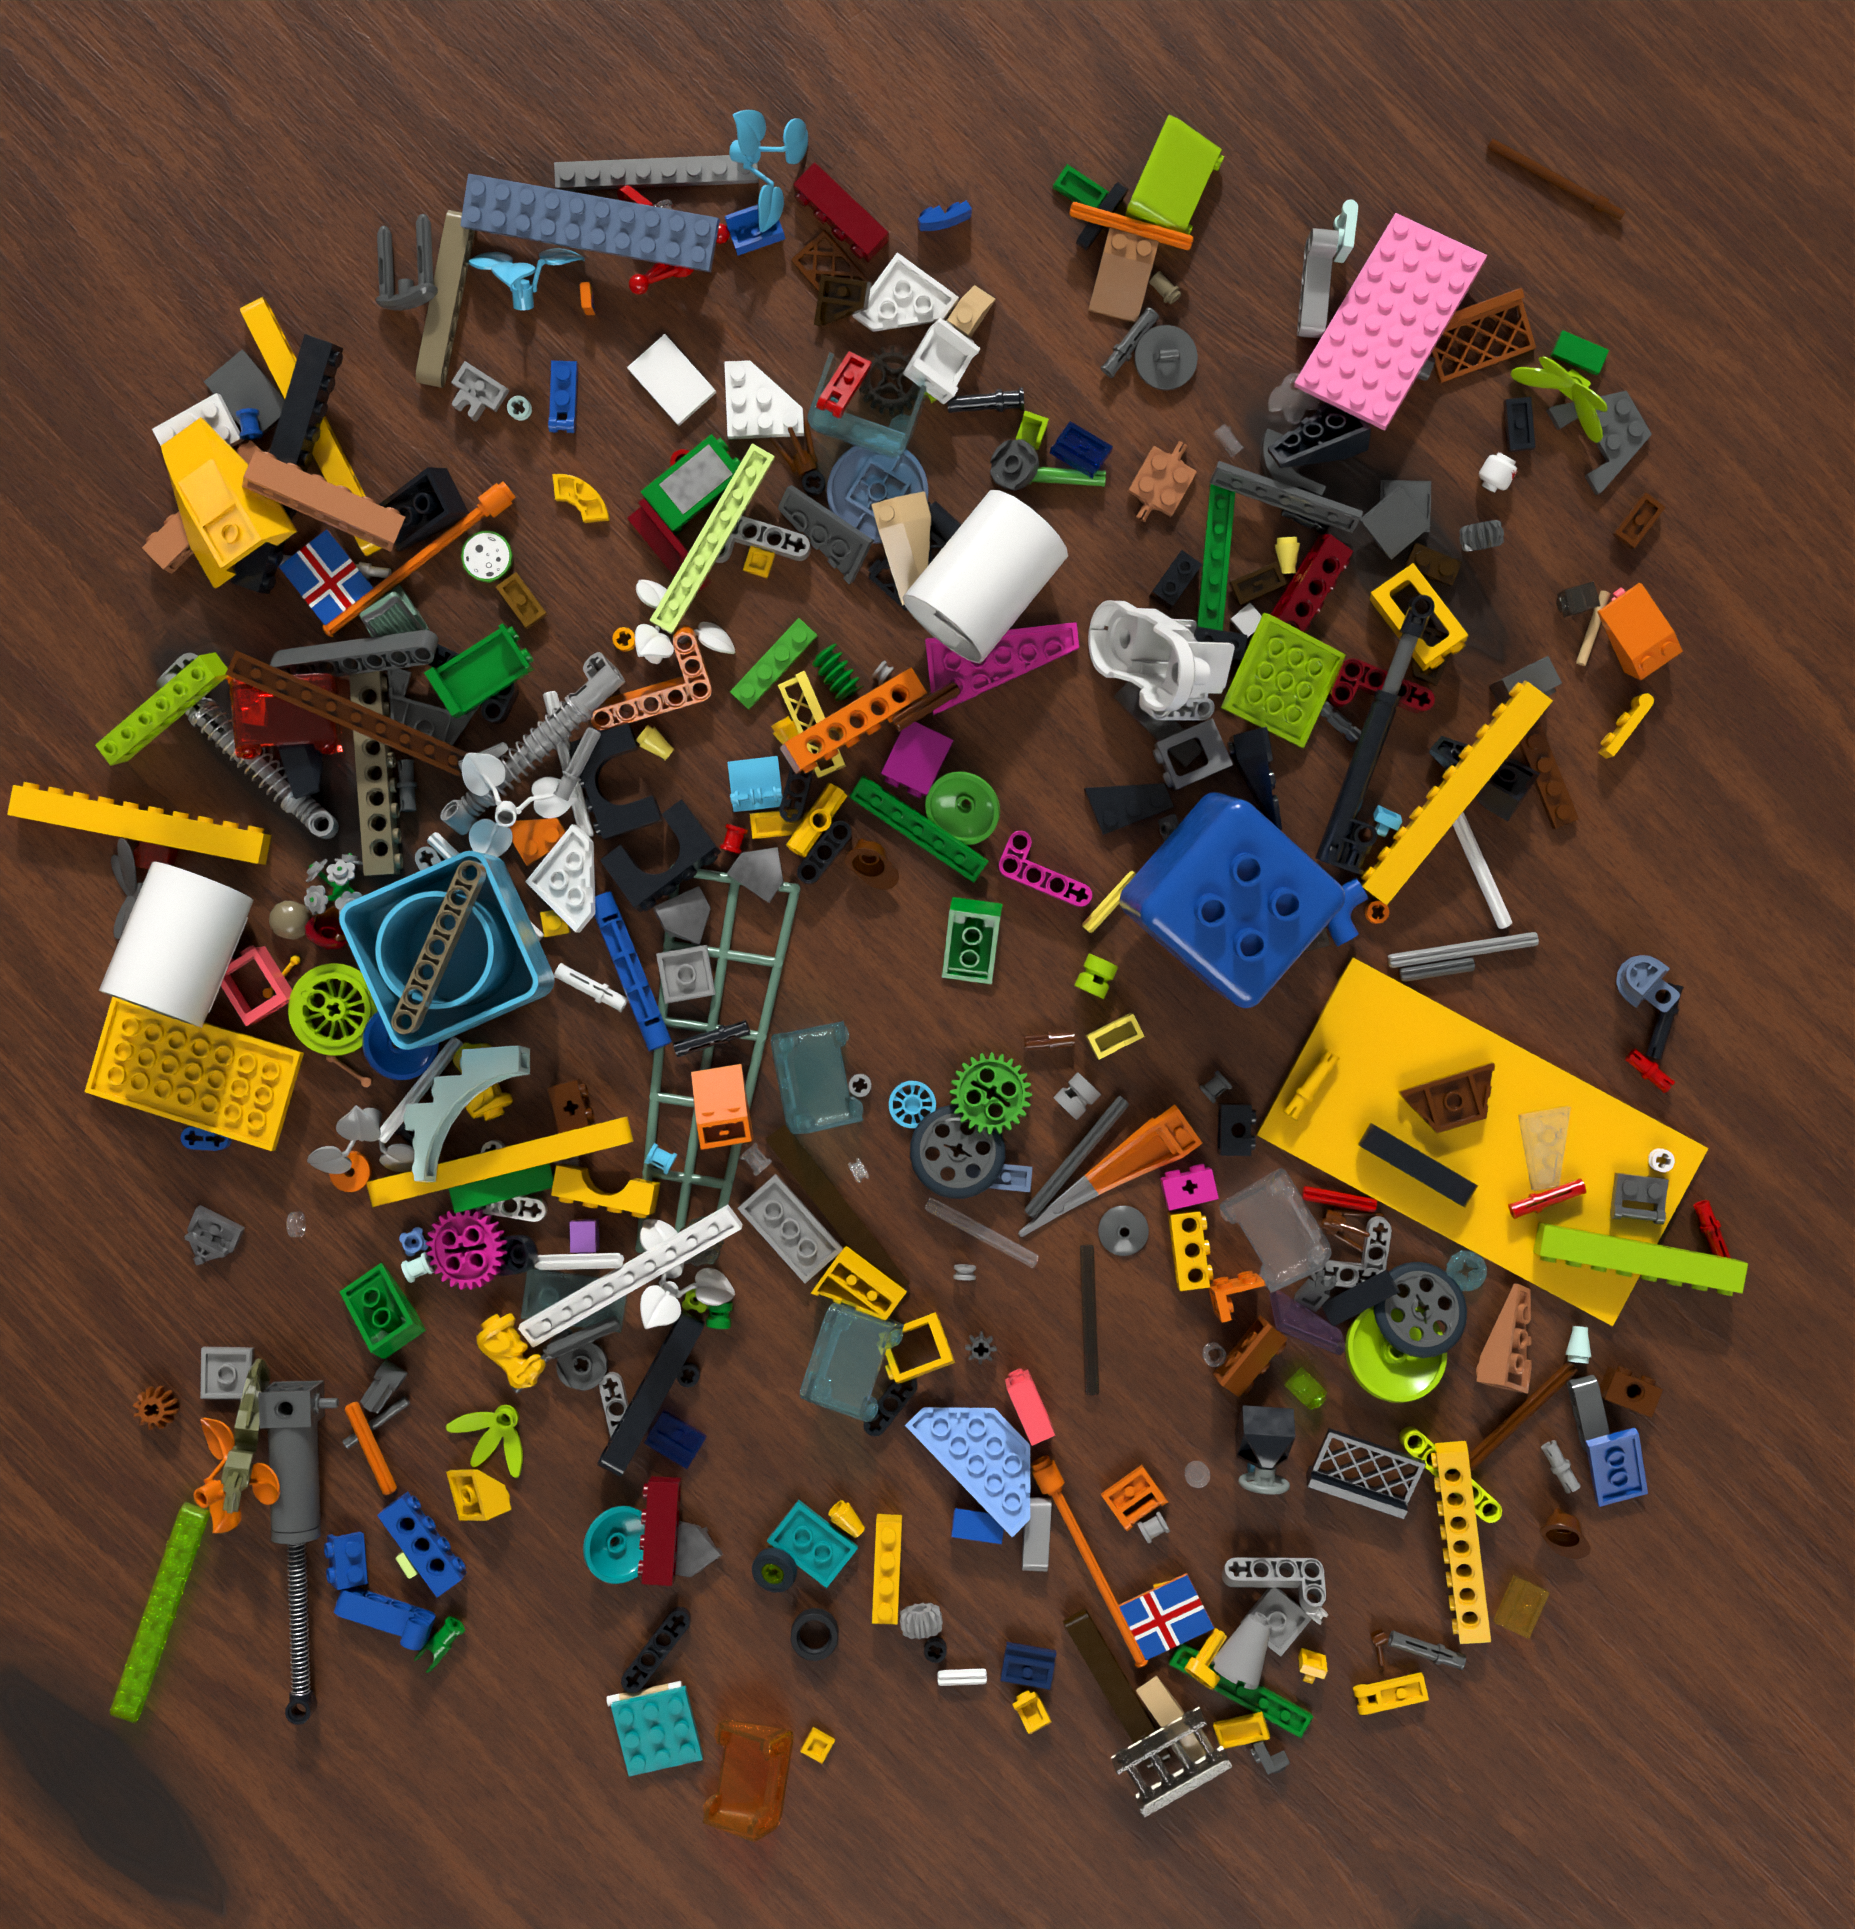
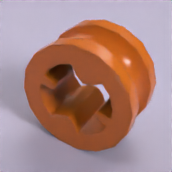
[1364,901,1390,924]

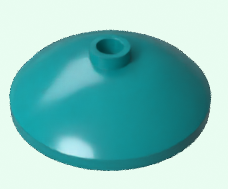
[583,1506,645,1584]

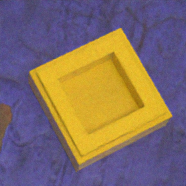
[743,546,775,579]
[800,1727,835,1764]

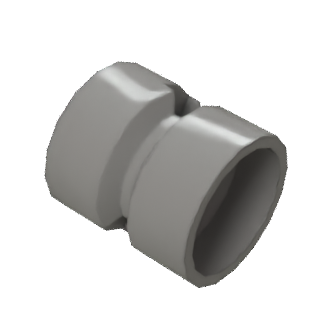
[1053,1072,1101,1120]

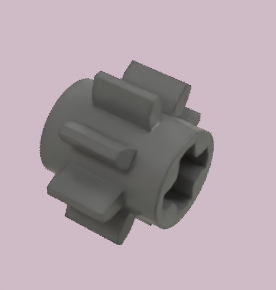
[965,1331,997,1365]

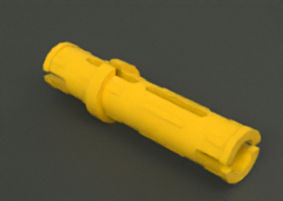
[1283,1049,1340,1121]

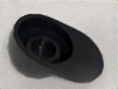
[497,1235,538,1276]

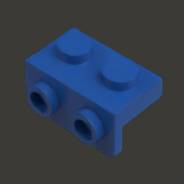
[725,204,786,255]
[324,1532,368,1590]

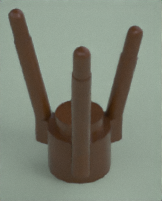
[769,419,818,476]
[1321,1207,1384,1253]

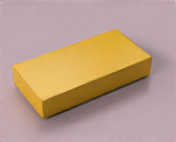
[750,809,802,839]
[1213,1712,1270,1750]

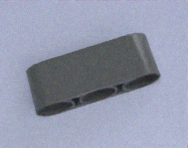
[1567,1375,1610,1452]

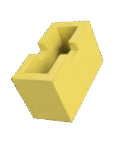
[1086,1013,1145,1060]

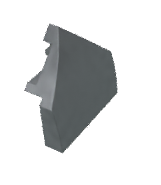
[727,847,783,903]
[653,886,711,946]
[184,1205,245,1265]
[676,1521,723,1577]

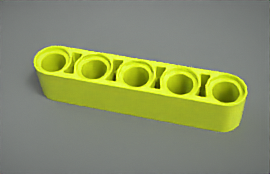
[1399,1426,1502,1523]

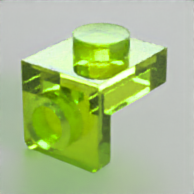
[1284,1367,1328,1410]

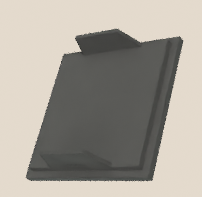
[1380,480,1431,532]

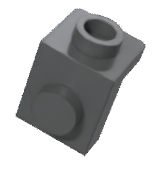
[1250,1741,1290,1775]

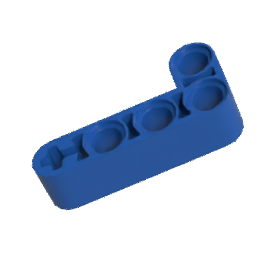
[334,1587,436,1650]

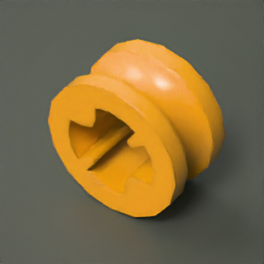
[612,627,636,652]

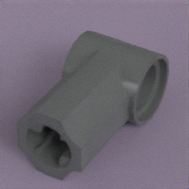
[360,1359,408,1414]

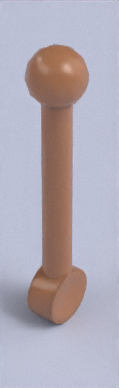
[326,1055,372,1087]

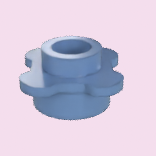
[399,1227,429,1256]

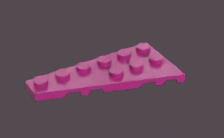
[925,622,1079,716]

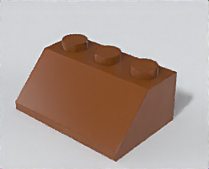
[1213,1315,1288,1397]

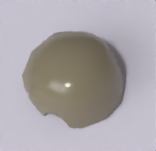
[269,901,312,940]

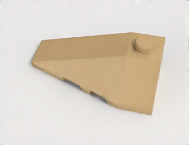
[871,492,932,605]

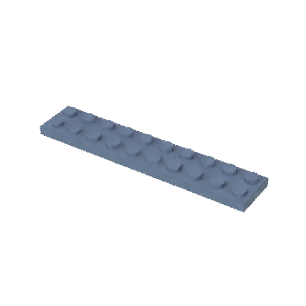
[460,174,720,272]

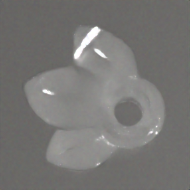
[1268,373,1319,425]

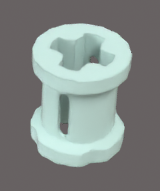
[401,1252,435,1283]

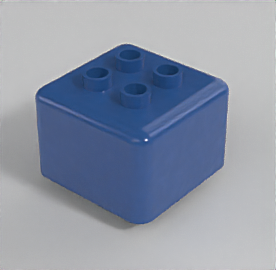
[1119,792,1345,1008]

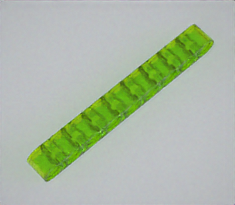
[110,1502,210,1723]

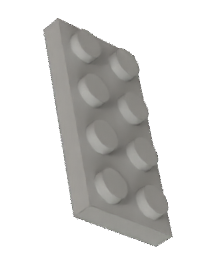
[737,1174,843,1283]

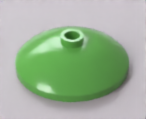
[925,772,1000,845]

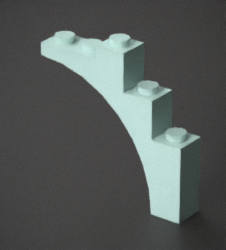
[403,1046,530,1182]

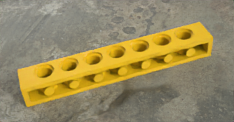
[1431,1441,1491,1644]

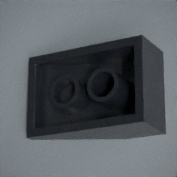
[378,467,469,551]

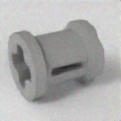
[1137,1511,1170,1544]

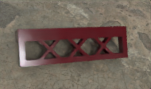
[627,498,712,595]

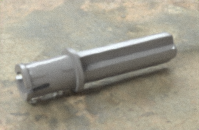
[553,727,601,801]

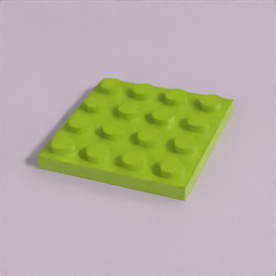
[1221,613,1346,748]

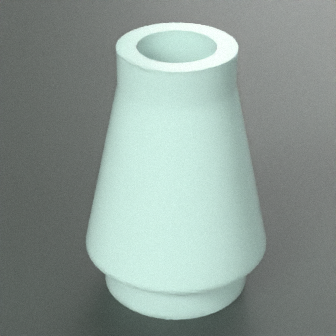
[1565,1326,1592,1364]

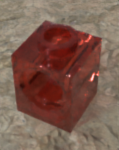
[133,841,178,869]

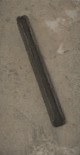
[1080,1244,1099,1396]

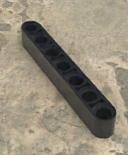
[597,1310,705,1477]

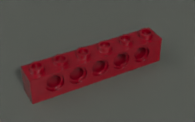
[1240,534,1353,664]

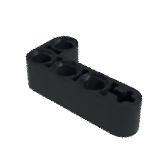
[428,644,519,724]

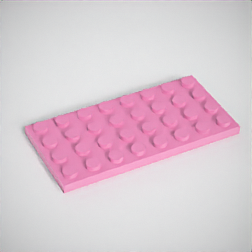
[1294,213,1487,431]

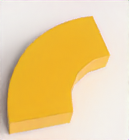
[552,474,610,523]

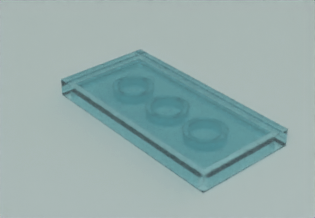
[521,1268,627,1333]

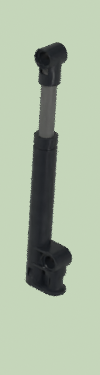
[1315,595,1435,875]

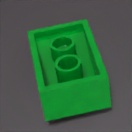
[942,897,1003,984]
[340,1263,426,1359]

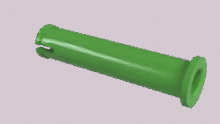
[1029,467,1106,487]

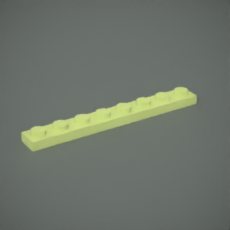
[650,443,775,635]

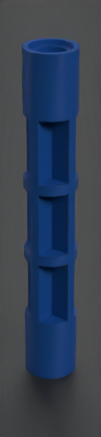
[594,892,672,1051]

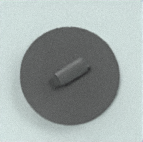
[1134,325,1198,390]

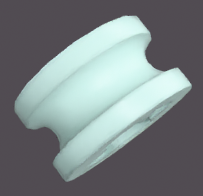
[507,396,532,421]

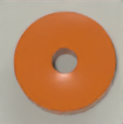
[329,1151,372,1192]

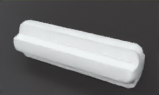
[938,1669,987,1686]

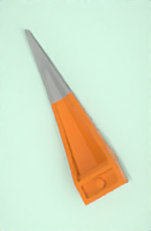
[1018,1104,1202,1237]

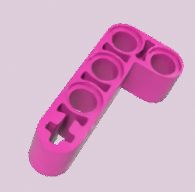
[998,831,1092,907]

